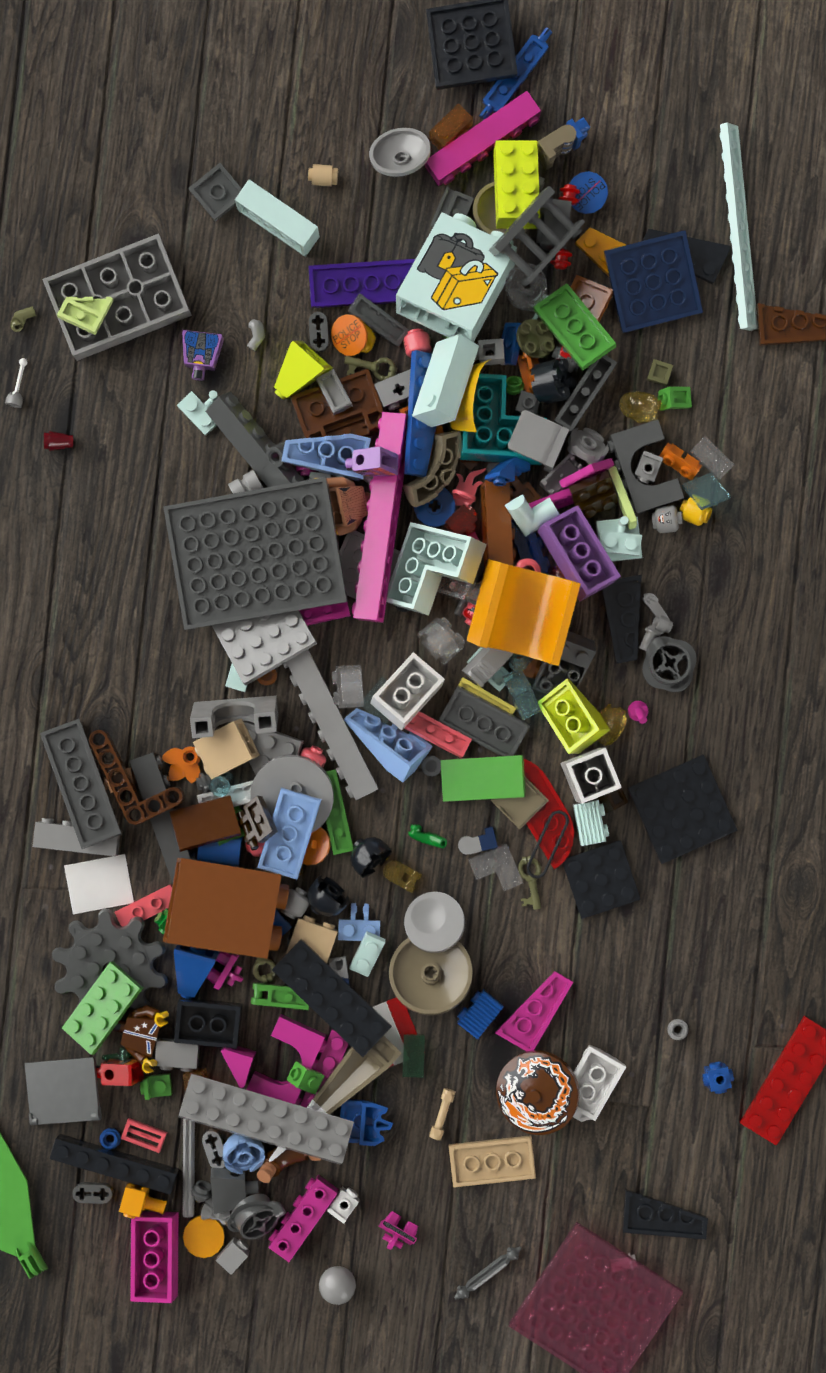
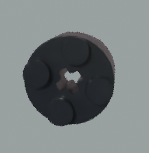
[531,358,576,405]

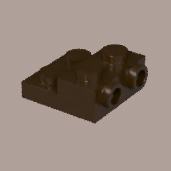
[569,470,619,519]

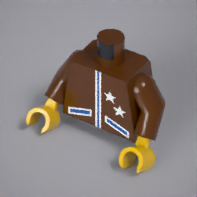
[112,1005,169,1073]

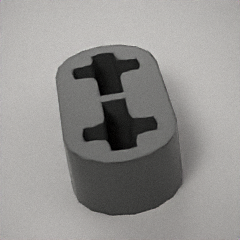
[309,312,329,353]
[72,1182,114,1204]

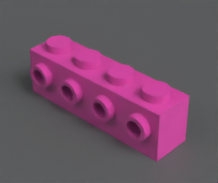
[268,1175,338,1262]

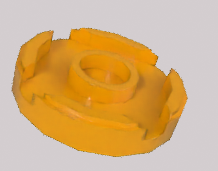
[183,1215,225,1258]

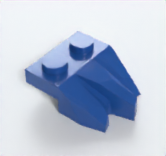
[340,1099,393,1146]

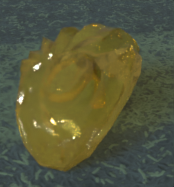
[619,392,661,423]
[597,704,627,746]

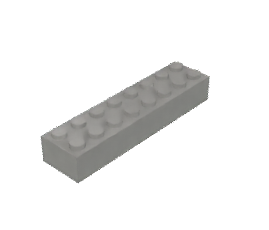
[178,1074,354,1165]

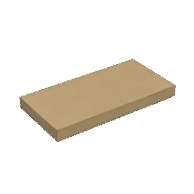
[449,1135,536,1187]

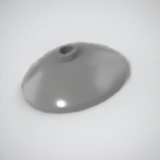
[369,128,431,177]

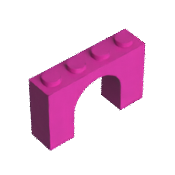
[246,1014,327,1105]

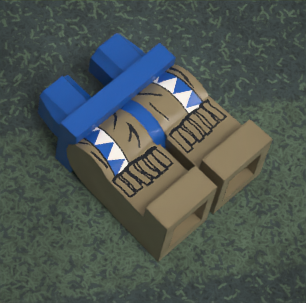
[537,117,590,170]

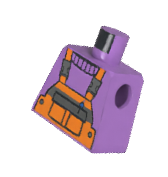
[345,447,398,477]

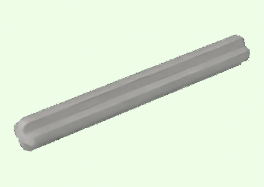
[183,1119,195,1218]

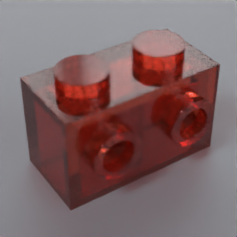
[445,504,478,536]

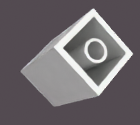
[560,748,622,804]

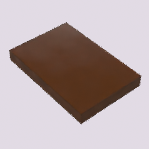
[169,795,241,852]

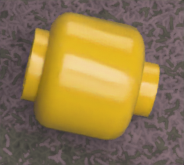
[680,496,712,526]

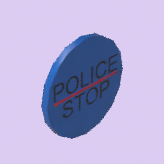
[569,171,608,214]

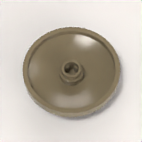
[389,938,473,1015]

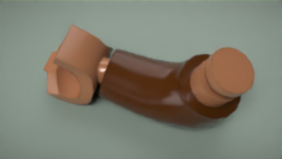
[257,1147,321,1183]

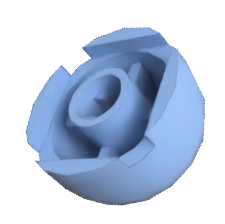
[223,1134,265,1174]

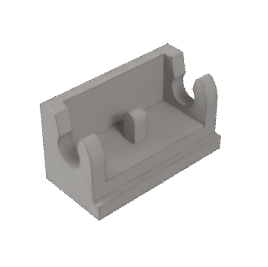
[539,453,583,495]

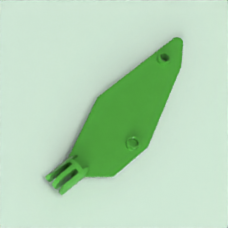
[0,1132,48,1279]

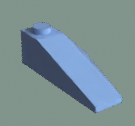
[281,434,371,481]
[344,708,433,782]

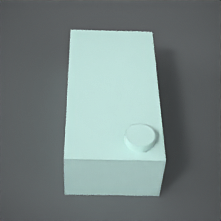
[235,180,320,257]
[412,334,479,427]

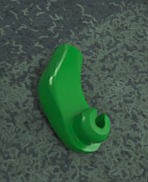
[408,824,447,849]

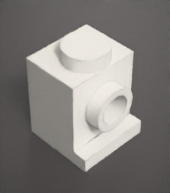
[327,1186,359,1224]

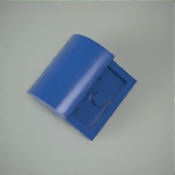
[197,837,243,867]

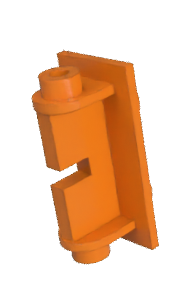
[517,352,539,394]
[659,443,702,481]

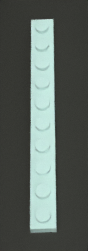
[720,123,758,331]

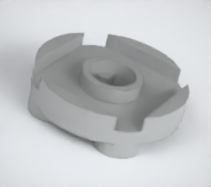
[567,428,609,465]

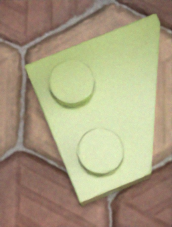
[57,297,113,335]

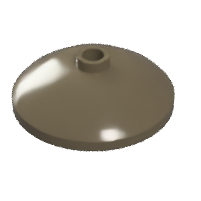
[473,182,528,239]

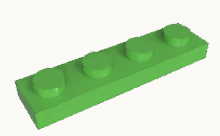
[326,769,354,855]

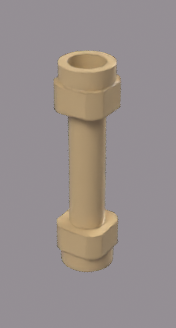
[429,1088,456,1140]

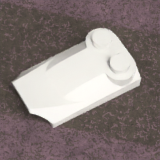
[573,1045,626,1122]

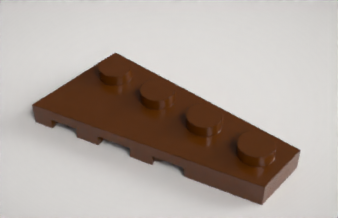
[756,303,826,346]

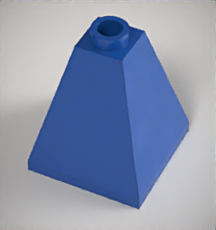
[174,945,220,999]

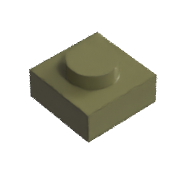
[647,359,673,386]

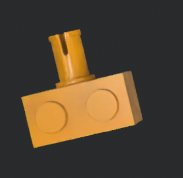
[119,1183,167,1219]

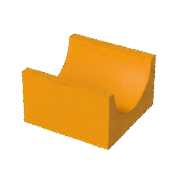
[466,559,581,666]

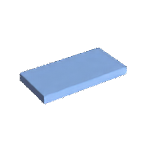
[257,787,322,880]

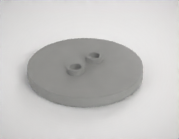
[250,755,334,832]

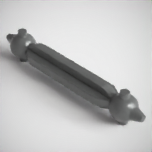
[454,1246,522,1300]

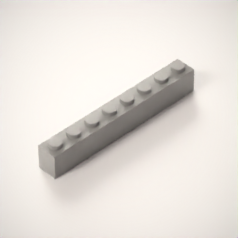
[283,649,379,800]

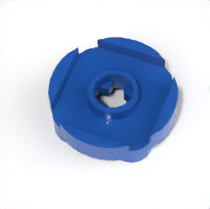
[414,488,455,527]

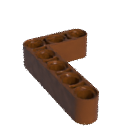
[89,730,185,825]

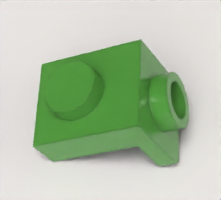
[287,1062,325,1094]

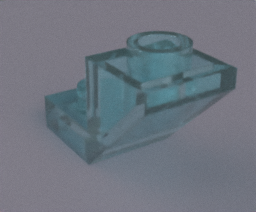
[502,668,541,720]

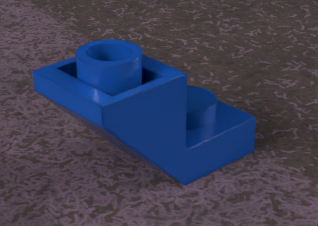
[485,457,530,486]

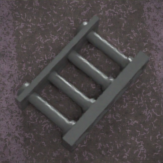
[489,186,585,286]

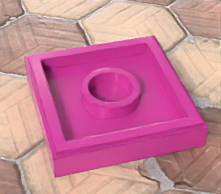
[559,458,615,488]

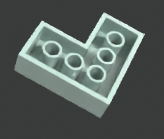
[386,522,487,616]

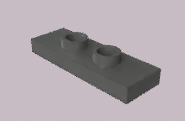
[348,294,410,347]

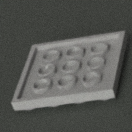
[212,610,317,686]

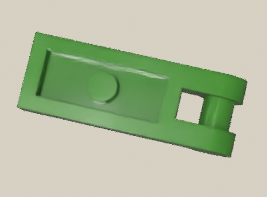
[251,982,309,1010]

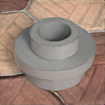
[667,1019,688,1040]

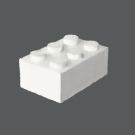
[370,652,445,730]

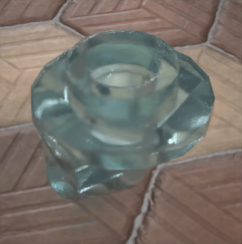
[210,772,234,797]

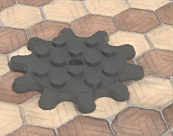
[52,909,168,1020]

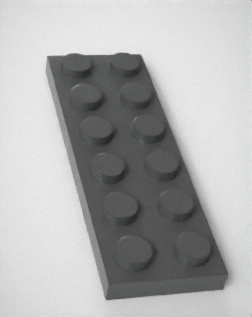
[40,719,122,849]

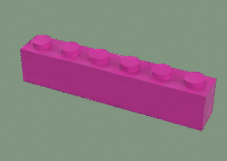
[425,91,541,186]

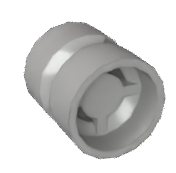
[228,470,263,494]

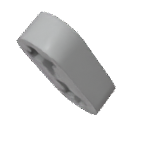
[202,1129,225,1168]

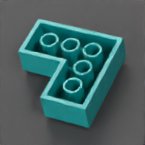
[460,374,547,465]

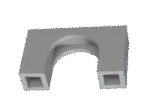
[190,695,279,738]

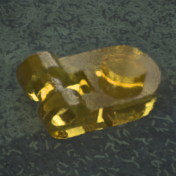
[383,860,422,893]

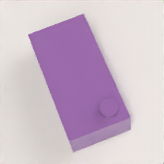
[537,505,621,602]

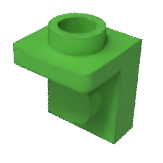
[658,387,692,411]
[140,1073,173,1100]

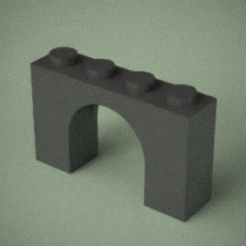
[607,419,684,515]

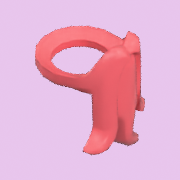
[452,468,486,509]

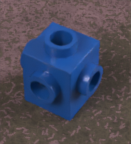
[702,1062,734,1094]

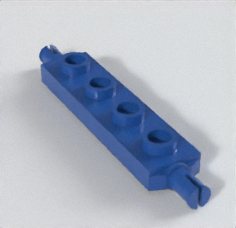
[479,27,552,120]

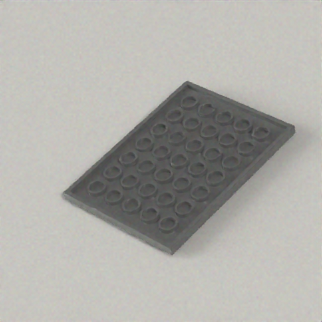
[163,477,348,630]

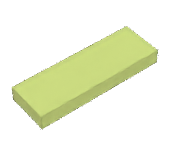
[608,466,637,530]

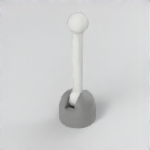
[5,358,28,408]

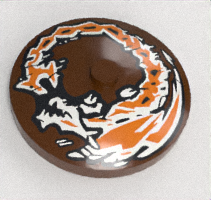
[496,1050,580,1135]

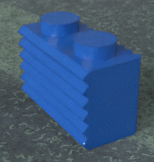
[457,989,503,1039]

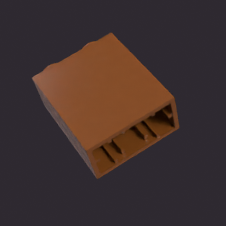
[163,858,289,959]

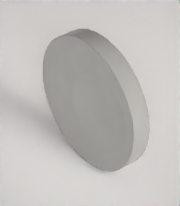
[404,892,465,953]

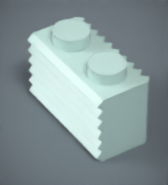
[573,800,609,846]

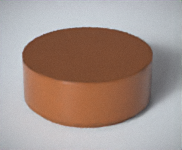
[257,669,277,686]

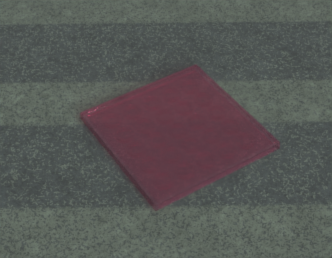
[508,1222,683,1373]

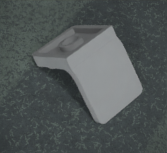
[508,410,569,473]

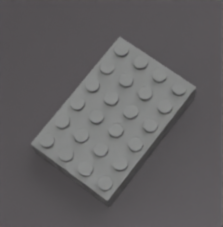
[42,233,192,361]

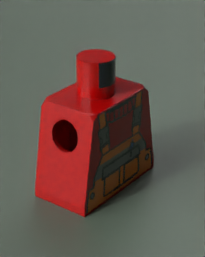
[96,1058,144,1086]

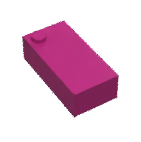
[130,1211,179,1303]

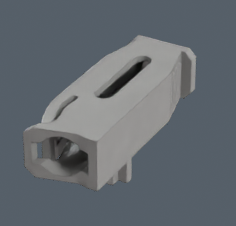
[462,647,514,687]

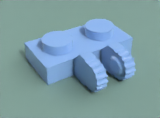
[338,903,380,941]

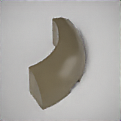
[403,431,462,507]

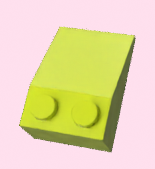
[537,679,610,754]

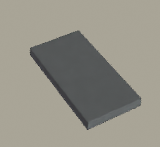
[438,685,531,756]

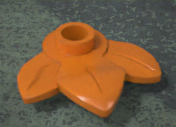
[162,746,201,783]

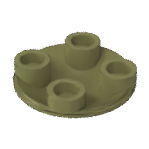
[516,319,555,358]

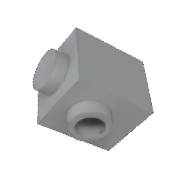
[216,1237,250,1275]

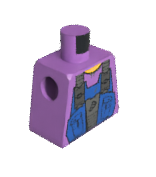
[182,330,224,381]

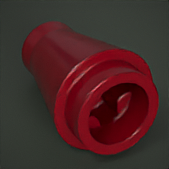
[44,431,73,451]

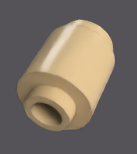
[308,164,338,187]

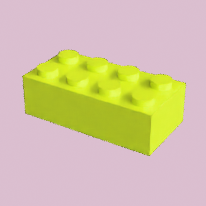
[493,140,540,229]

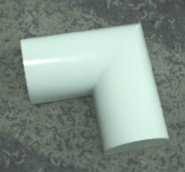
[505,494,560,537]

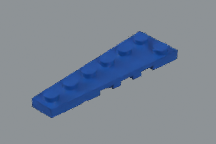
[404,350,436,477]

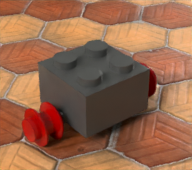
[536,184,580,270]

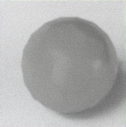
[319,1266,356,1305]

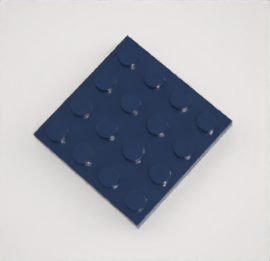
[604,230,703,333]

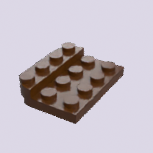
[290,369,383,438]

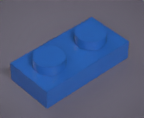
[500,323,522,365]

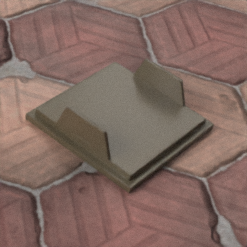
[491,776,549,829]

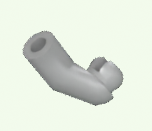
[247,319,265,352]

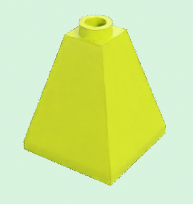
[274,341,333,400]

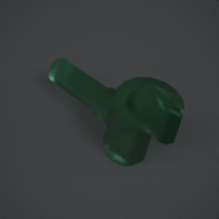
[102,1047,131,1061]

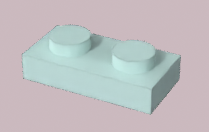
[349,931,386,977]

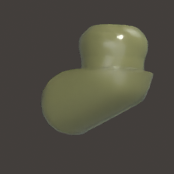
[10,306,36,332]

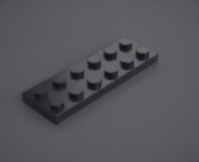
[272,939,392,1057]

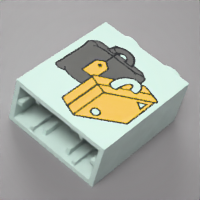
[396,212,517,342]

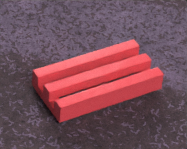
[121,1118,168,1153]

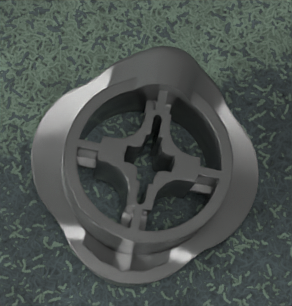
[642,636,696,692]
[225,1194,286,1239]

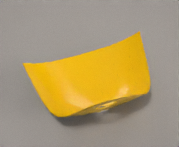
[449,359,491,432]

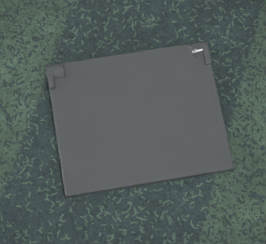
[25,1057,102,1126]

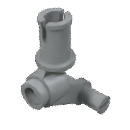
[638,593,673,651]

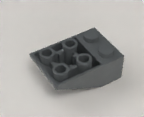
[532,631,596,694]

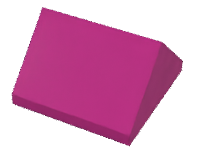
[221,1046,256,1088]

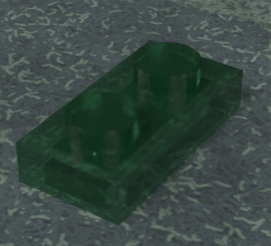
[403,1034,425,1078]

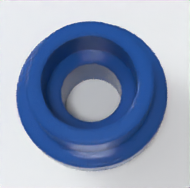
[100,1128,121,1149]

